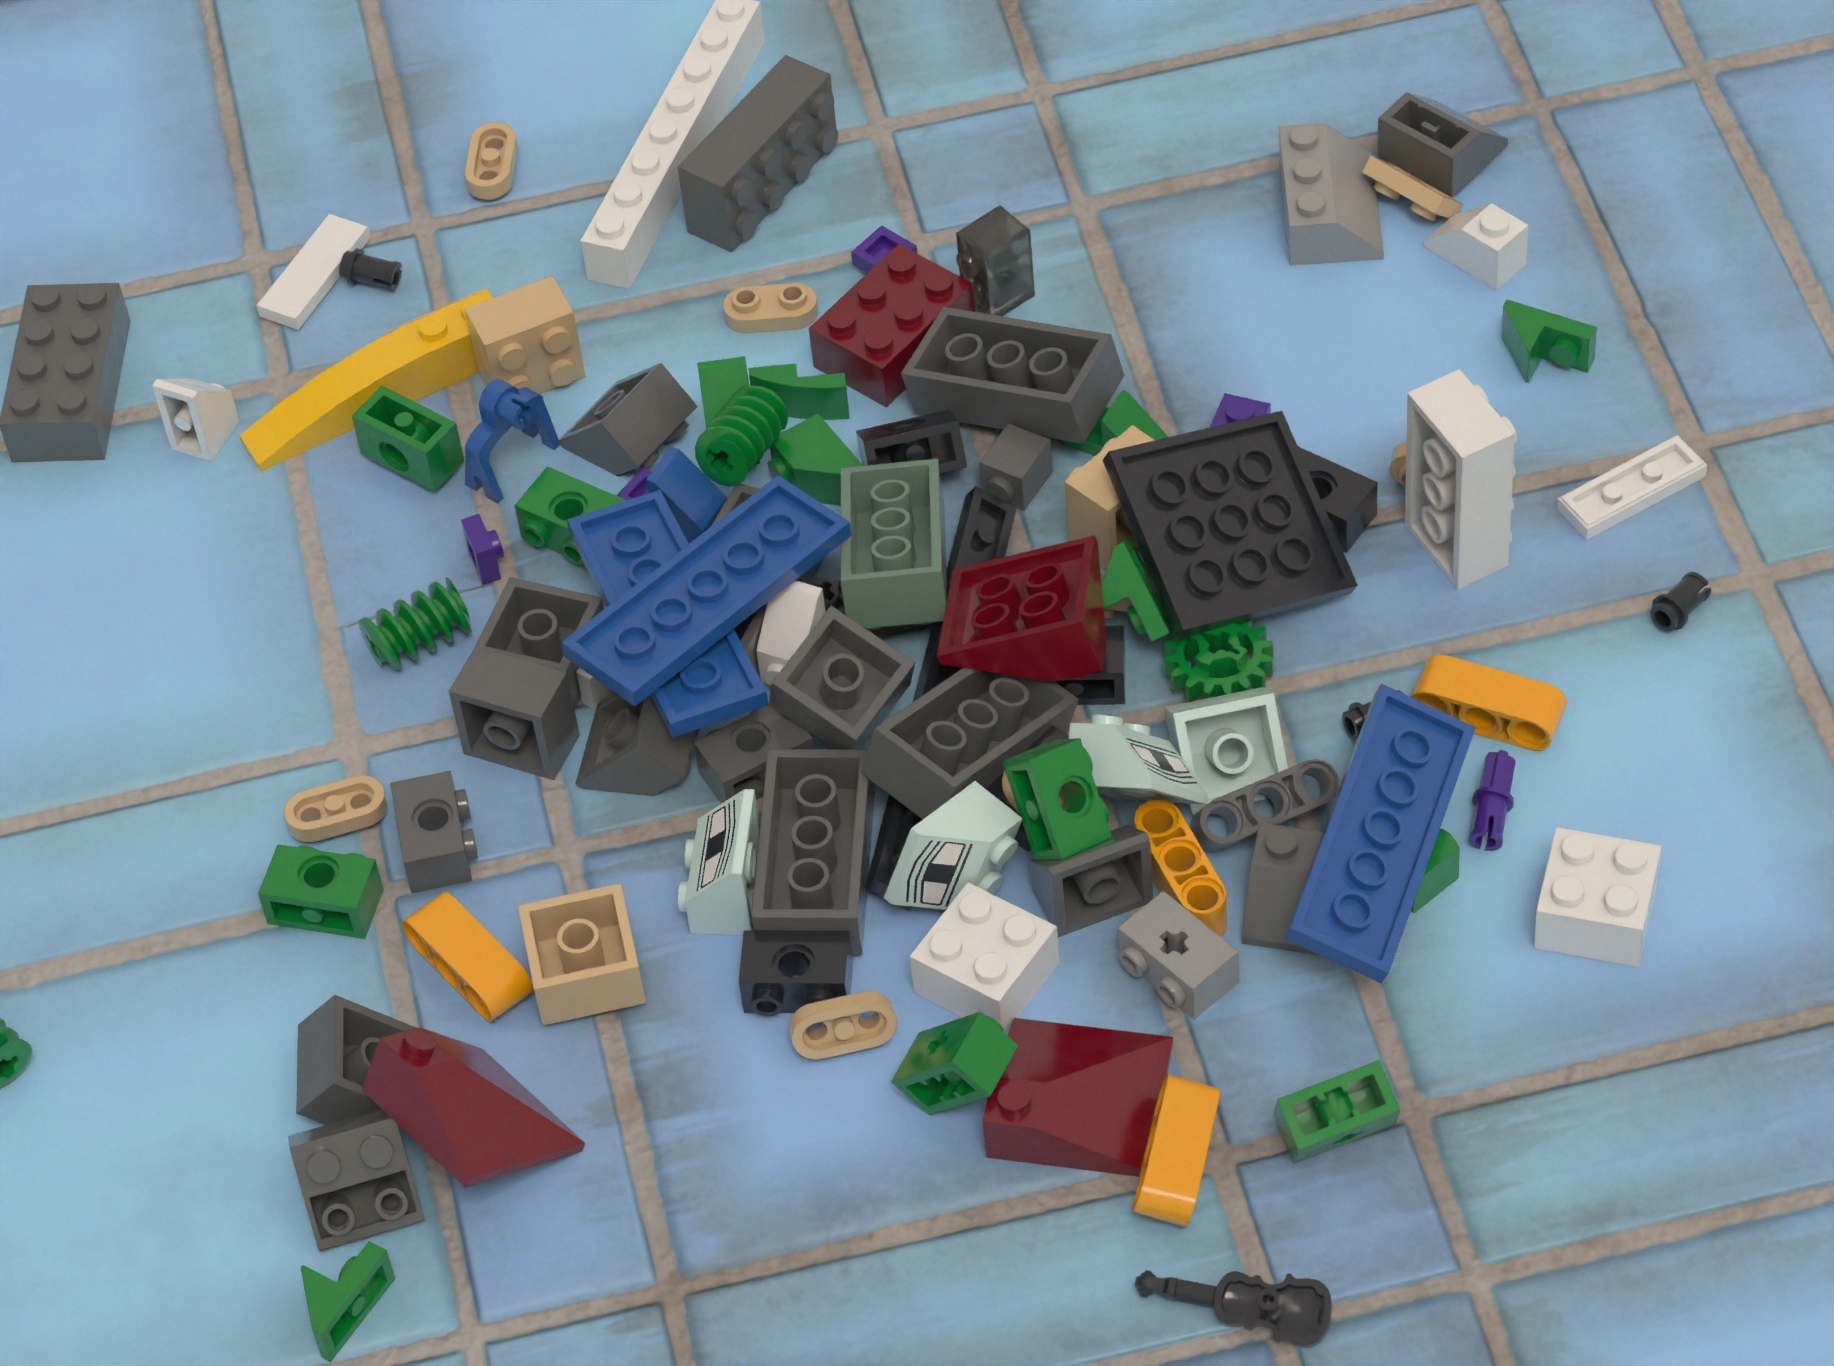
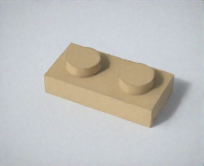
[1362,155,1463,221]

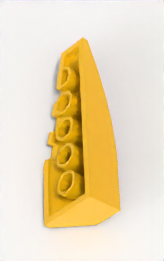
[239,288,493,472]

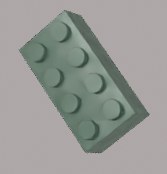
[841,459,947,630]

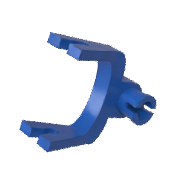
[465,379,560,504]

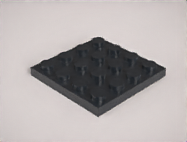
[1102,411,1358,638]

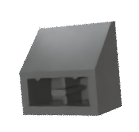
[1378,92,1508,197]
[288,1109,425,1251]

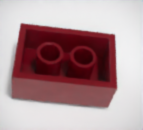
[809,244,975,408]

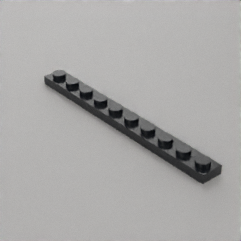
[865,486,1017,911]

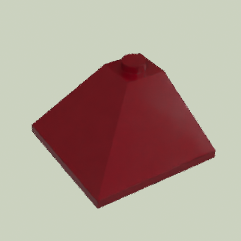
[937,535,1106,682]
[982,1018,1173,1177]
[362,1027,585,1187]

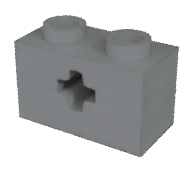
[1118,891,1240,1019]

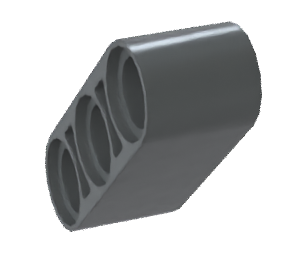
[1190,759,1339,853]

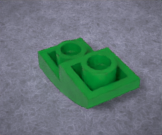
[748,363,850,420]

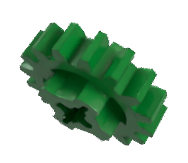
[1164,619,1274,702]

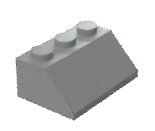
[1279,123,1384,266]

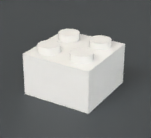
[1534,827,1662,967]
[909,882,1060,1034]

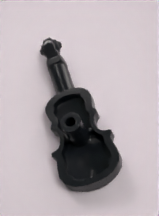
[1134,1270,1332,1348]

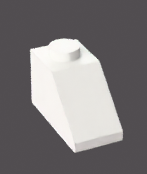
[1423,203,1528,291]
[152,378,240,462]
[756,580,826,686]

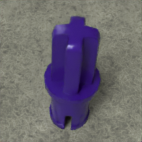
[1469,750,1516,851]

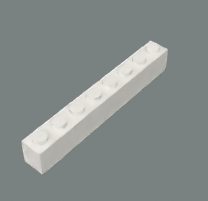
[580,0,765,289]

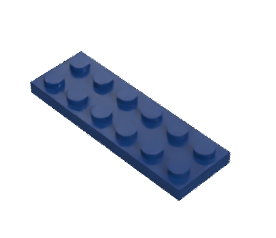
[561,475,851,706]
[567,490,768,737]
[1283,683,1476,983]

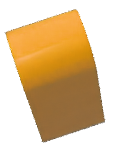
[1411,654,1567,751]
[1134,799,1227,937]
[401,891,534,1022]
[1132,1073,1220,1228]

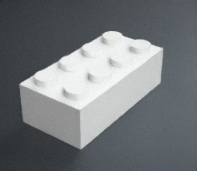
[1405,369,1517,590]

